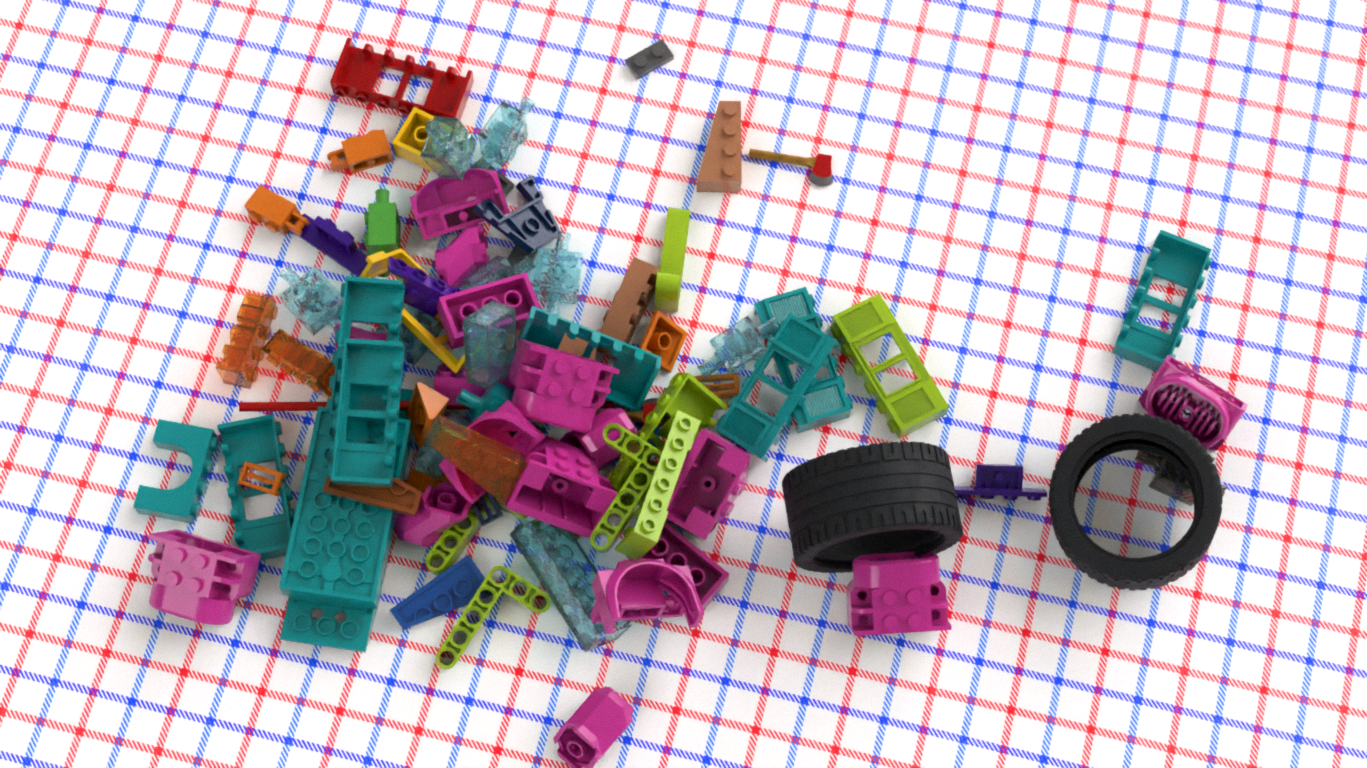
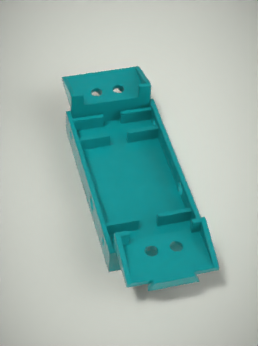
[279,388,414,653]

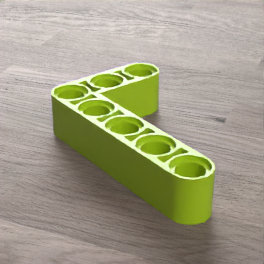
[655,207,691,312]
[590,423,662,553]
[425,478,541,576]
[436,566,551,669]

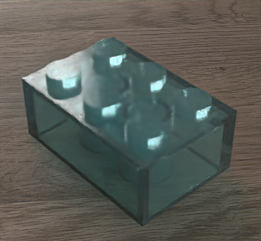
[463,301,517,389]

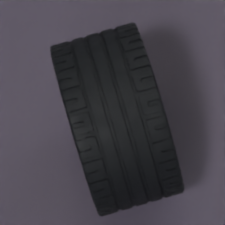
[1049,413,1223,591]
[782,441,963,573]

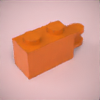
[327,129,394,174]
[244,185,310,236]

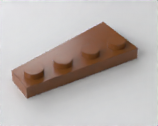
[323,461,423,517]

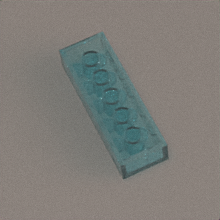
[510,517,632,652]

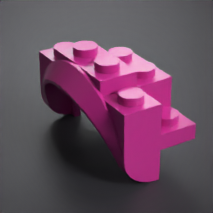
[409,168,510,240]
[438,400,546,504]

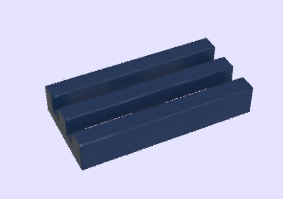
[472,489,504,526]

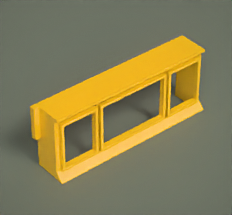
[359,248,501,374]

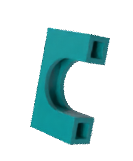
[133,419,219,524]

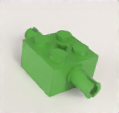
[364,189,401,278]

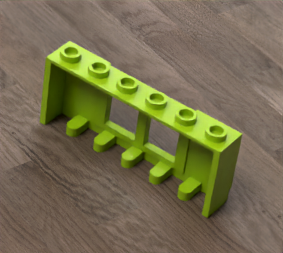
[830,293,949,439]
[607,373,728,507]
[615,410,701,560]

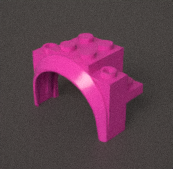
[590,558,705,634]

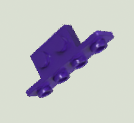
[292,213,368,277]
[386,256,463,318]
[954,463,1047,501]

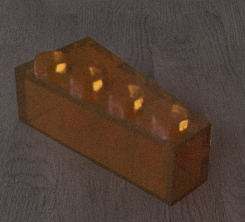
[215,292,278,389]
[262,328,335,400]
[427,415,527,504]

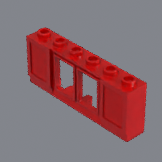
[330,37,474,127]

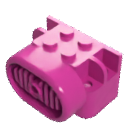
[508,339,620,433]
[1138,354,1248,451]
[667,429,751,540]
[505,438,618,538]
[148,529,261,625]
[846,552,952,636]

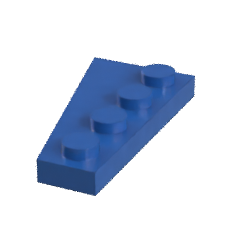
[390,555,492,630]

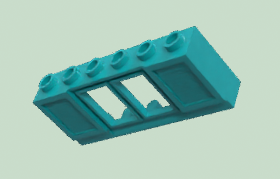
[1112,230,1212,372]
[327,276,405,423]
[753,287,853,434]
[509,306,662,411]
[715,313,840,463]
[328,338,405,488]
[217,414,295,561]

